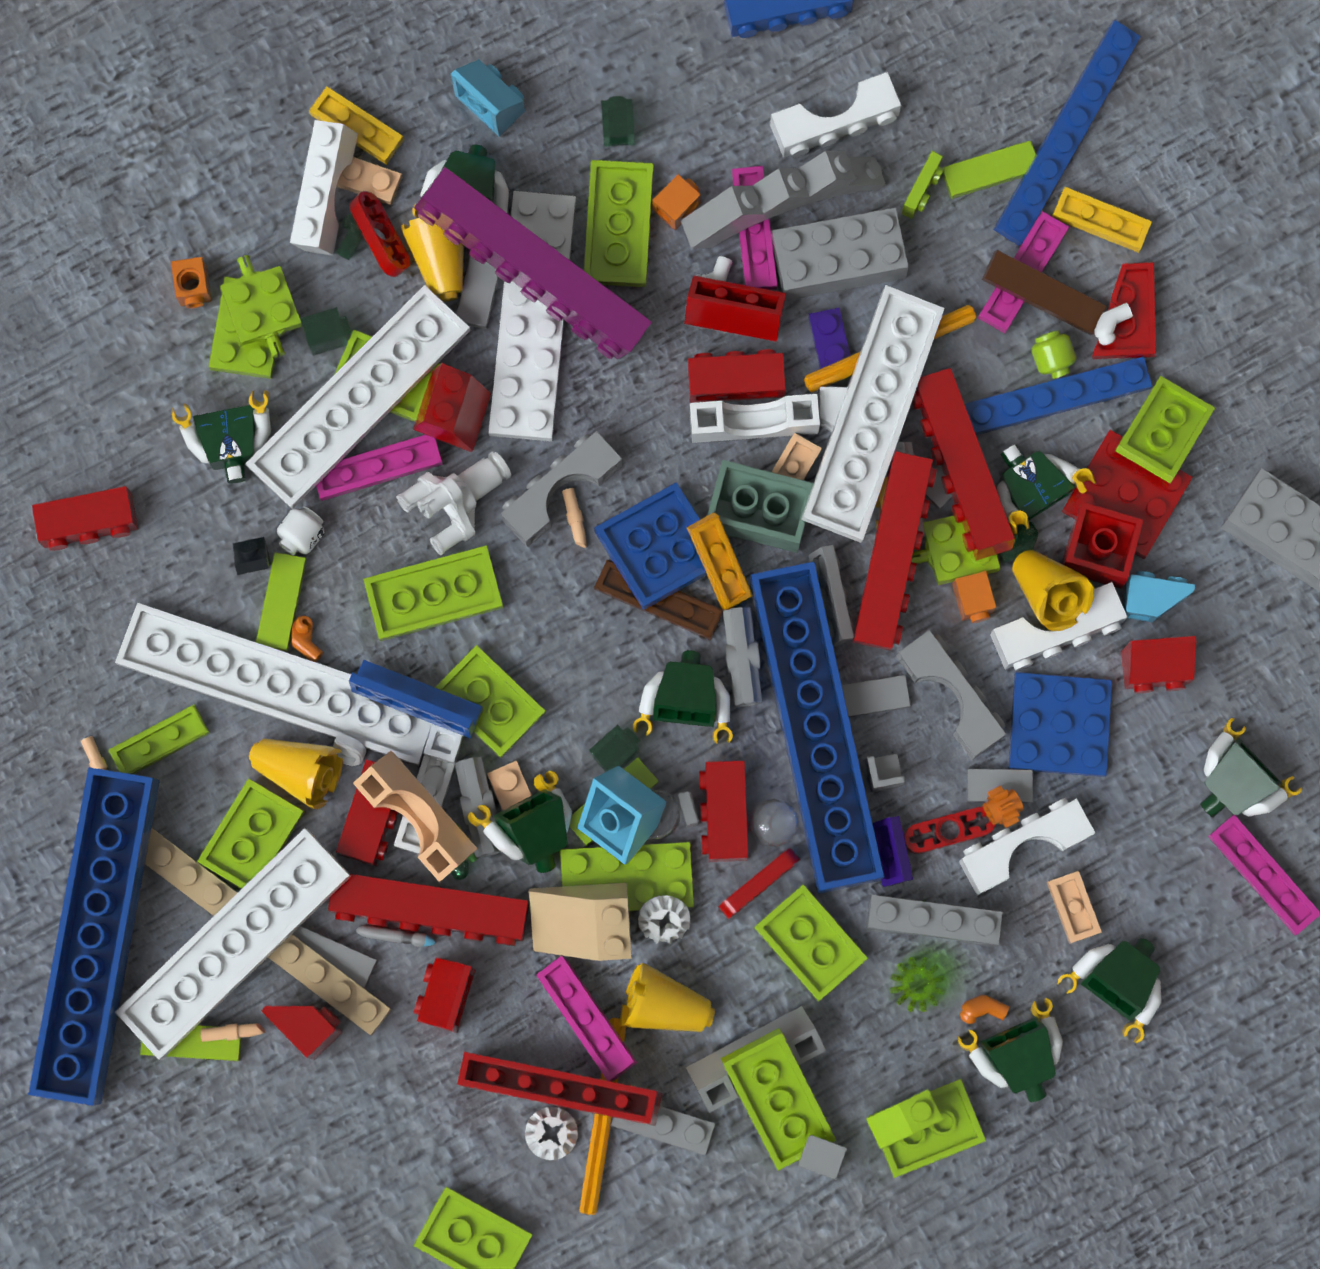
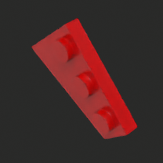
[1092,262,1156,359]

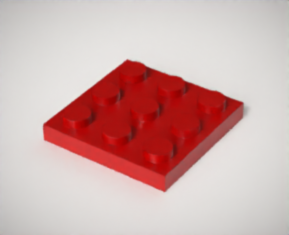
[1061,430,1193,559]

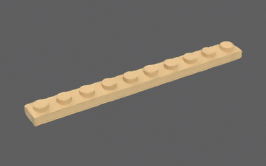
[145,828,392,1036]

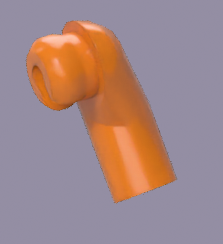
[292,615,324,662]
[960,995,1010,1024]

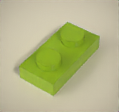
[902,151,944,220]

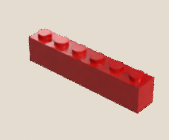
[912,368,1015,561]
[852,451,937,651]
[328,874,529,946]
[457,1052,662,1126]

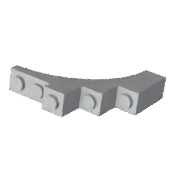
[681,151,886,249]

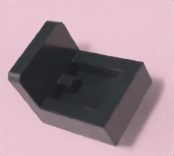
[233,537,271,575]

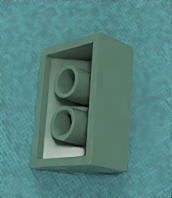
[707,460,814,553]

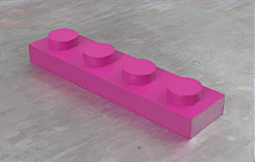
[732,166,777,290]
[978,211,1069,334]
[316,435,443,501]
[1208,815,1320,936]
[536,955,637,1082]

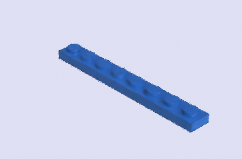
[993,20,1141,246]

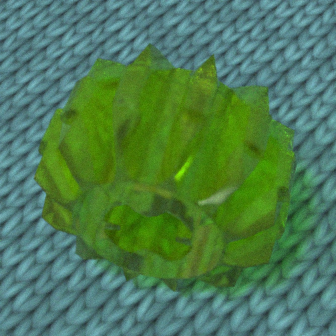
[890,957,945,1012]

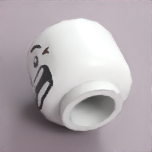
[277,507,324,555]

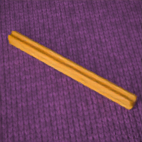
[804,305,976,392]
[579,1018,626,1215]

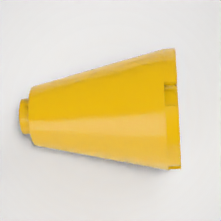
[401,218,464,302]
[1012,550,1094,631]
[249,738,343,809]
[620,963,715,1032]

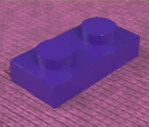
[808,308,850,369]
[872,816,913,887]

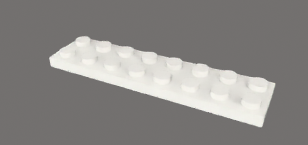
[489,191,576,441]
[245,285,471,509]
[801,285,945,543]
[115,828,351,1060]

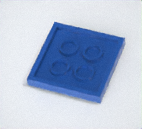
[594,482,707,610]
[1008,672,1112,777]

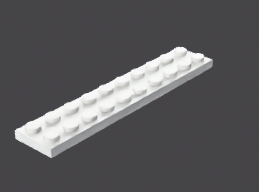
[115,603,432,766]

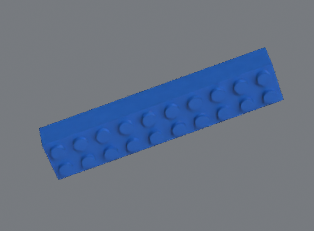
[750,562,884,894]
[28,767,160,1106]

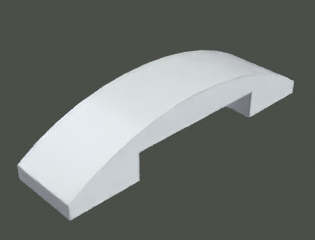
[394,724,463,854]

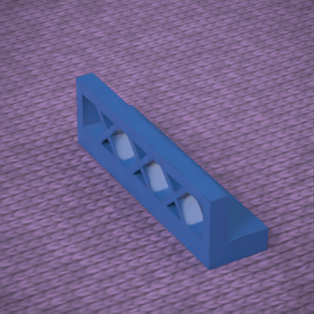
[349,660,483,739]

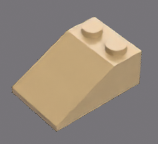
[529,883,631,961]

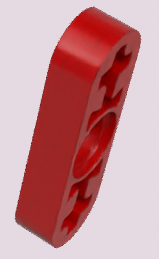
[350,191,410,277]
[904,807,995,854]
[718,847,801,920]

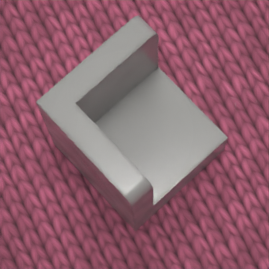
[865,754,905,793]
[797,1135,847,1180]

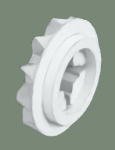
[638,896,690,944]
[525,1107,578,1160]

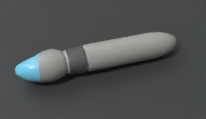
[356,925,435,947]

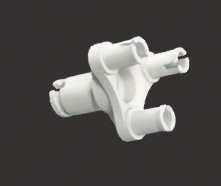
[396,451,511,555]

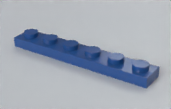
[965,356,1152,435]

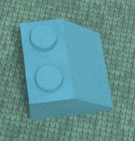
[451,60,525,136]
[577,766,666,865]

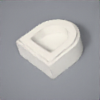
[333,733,367,766]

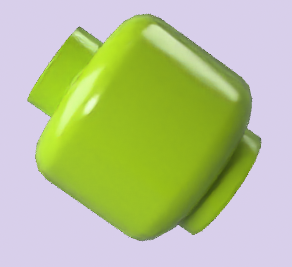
[1031,330,1077,379]

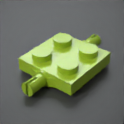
[220,255,302,358]
[911,515,1015,586]

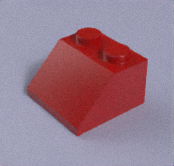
[413,363,491,452]
[1061,502,1144,589]
[1121,636,1196,694]
[414,958,476,1033]
[261,1006,343,1060]

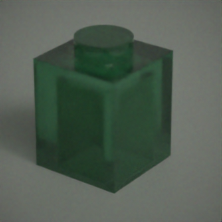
[601,96,635,147]
[300,307,352,356]
[589,724,640,772]

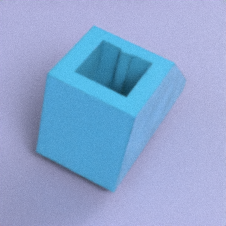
[1123,571,1195,623]

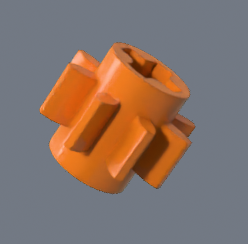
[983,785,1024,828]

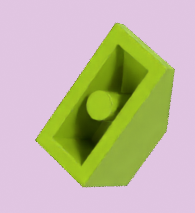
[866,1089,943,1149]

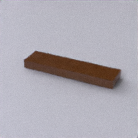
[982,250,1106,335]
[594,559,724,641]

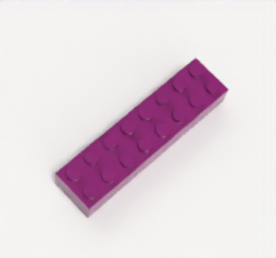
[414,167,652,359]

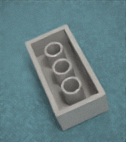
[771,208,909,301]
[1220,468,1320,592]

